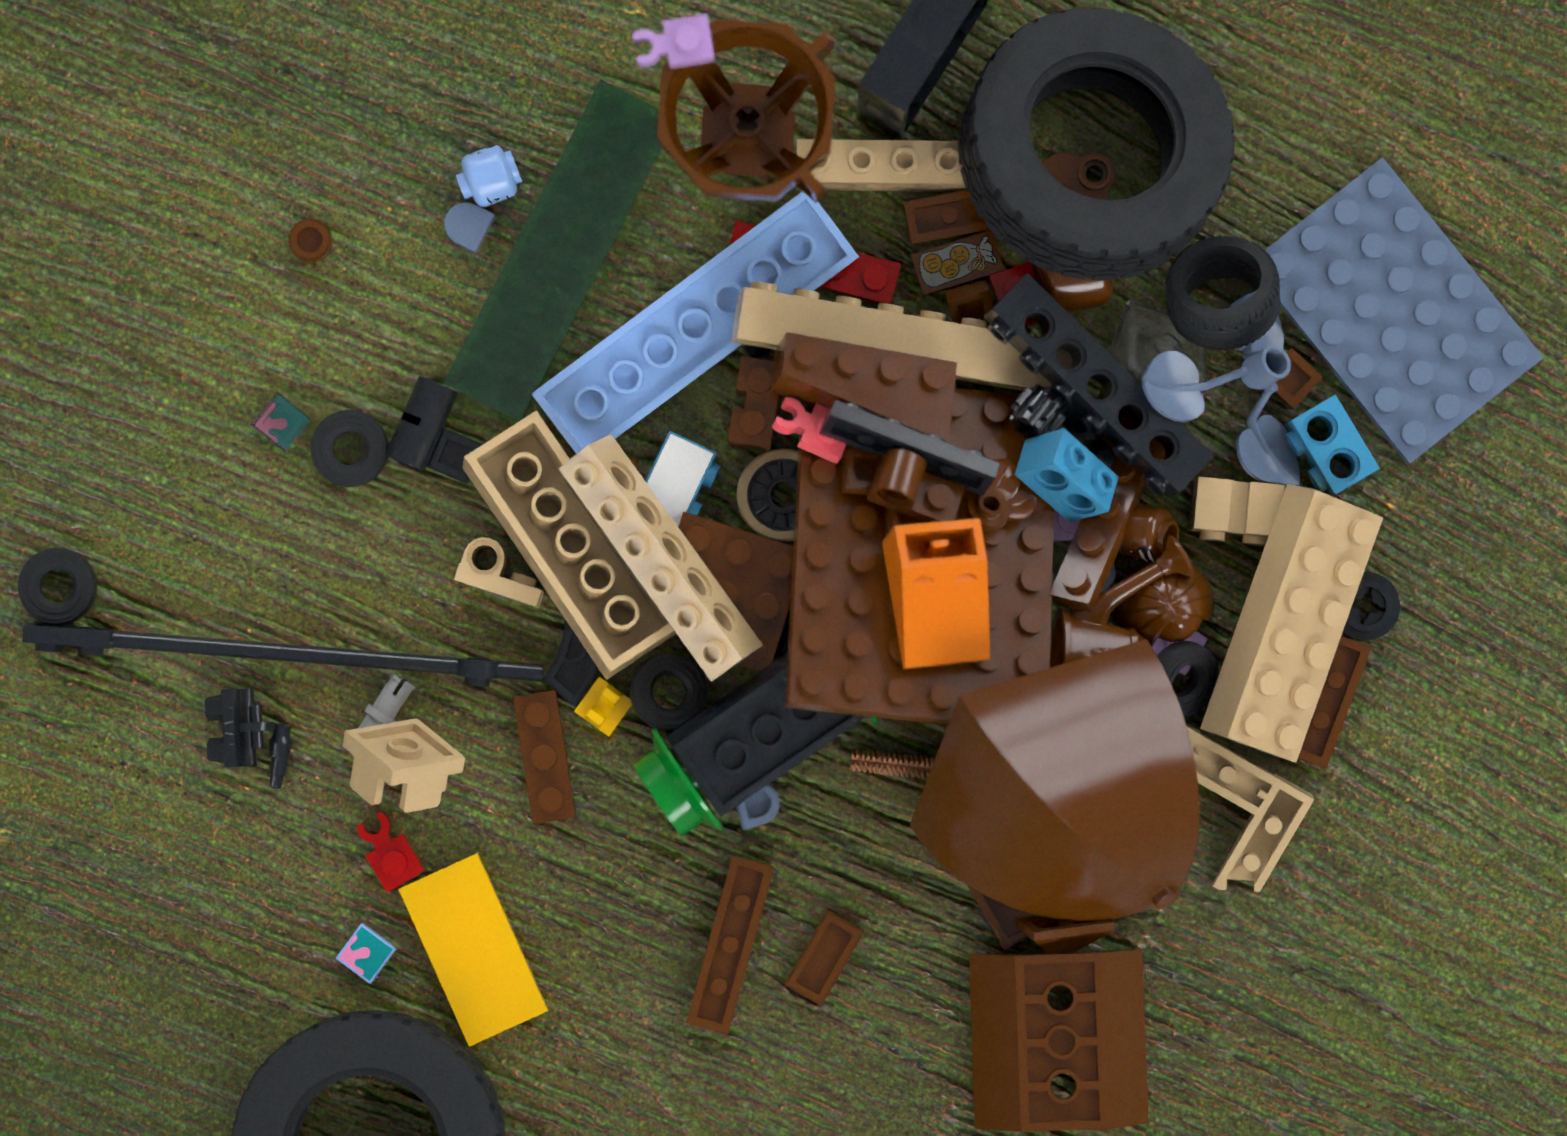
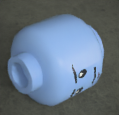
[456,145,522,207]

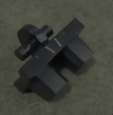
[205,689,275,767]

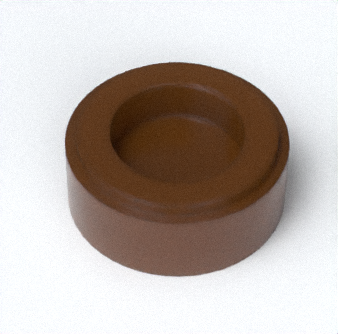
[288,219,333,263]

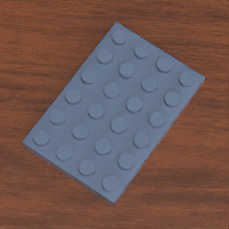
[1265,157,1544,465]

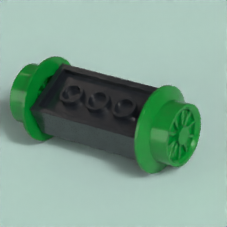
[632,653,878,836]

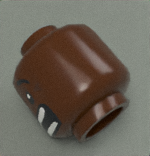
[1119,504,1179,563]

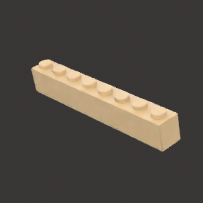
[731,281,1073,392]

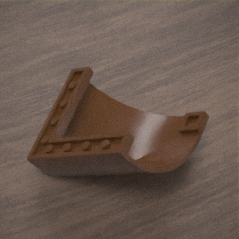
[910,639,1199,921]

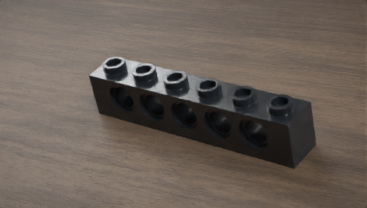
[983,273,1214,498]

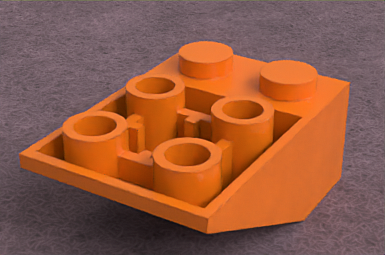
[882,518,990,669]

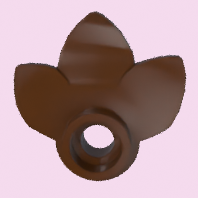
[1041,152,1116,200]
[962,458,1037,532]

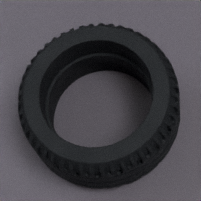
[1165,236,1281,351]

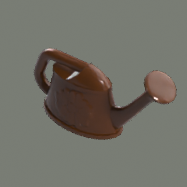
[1050,534,1195,668]

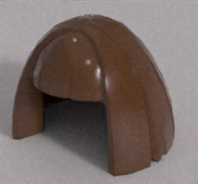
[1114,561,1214,646]

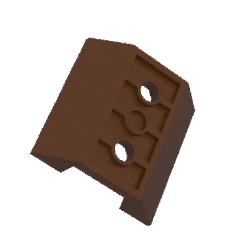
[969,949,1149,1132]

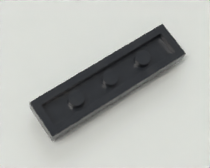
[819,400,1000,496]

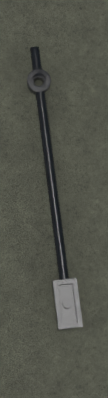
[22,622,544,686]

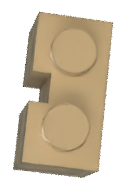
[1189,477,1285,546]

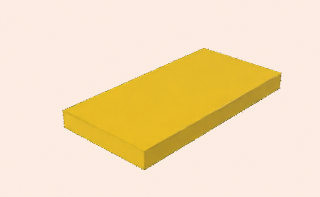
[398,853,549,1047]

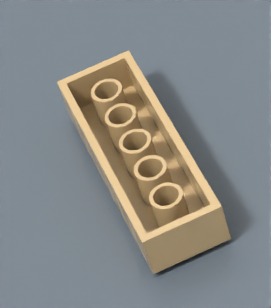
[462,410,677,680]
[1200,484,1383,763]

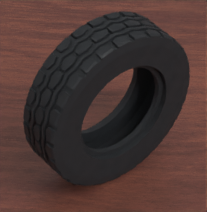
[958,7,1235,281]
[231,1010,506,1136]

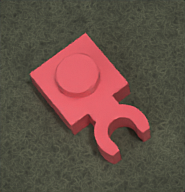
[772,397,847,464]

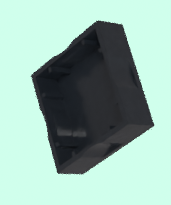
[857,0,990,140]

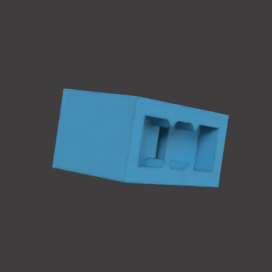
[1285,394,1380,496]
[1015,428,1119,522]

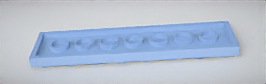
[532,192,859,454]

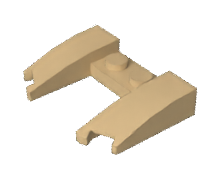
[1185,722,1314,892]

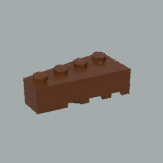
[771,332,957,443]

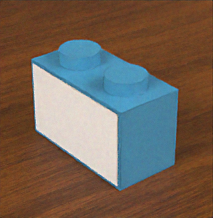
[646,431,721,526]

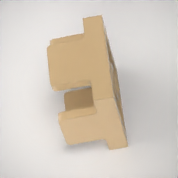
[343,718,465,813]

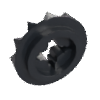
[1343,572,1400,640]

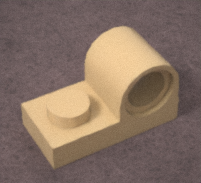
[454,537,544,608]

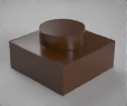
[944,280,993,325]
[1274,348,1323,410]

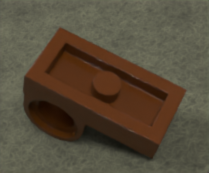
[866,449,965,523]

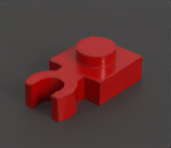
[357,811,426,893]

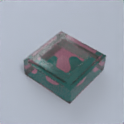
[250,391,313,453]

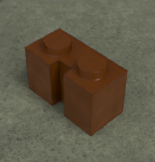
[727,356,780,452]

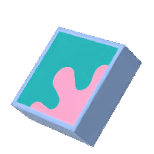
[336,923,397,984]

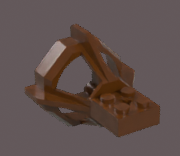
[657,19,835,203]

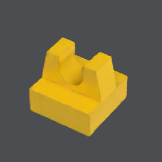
[574,677,632,737]

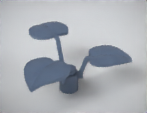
[1142,291,1300,486]

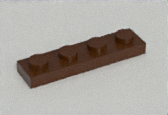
[1049,455,1146,612]
[686,855,774,1034]

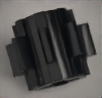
[1009,384,1066,439]

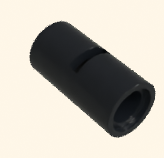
[385,376,458,472]

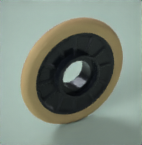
[736,448,798,542]

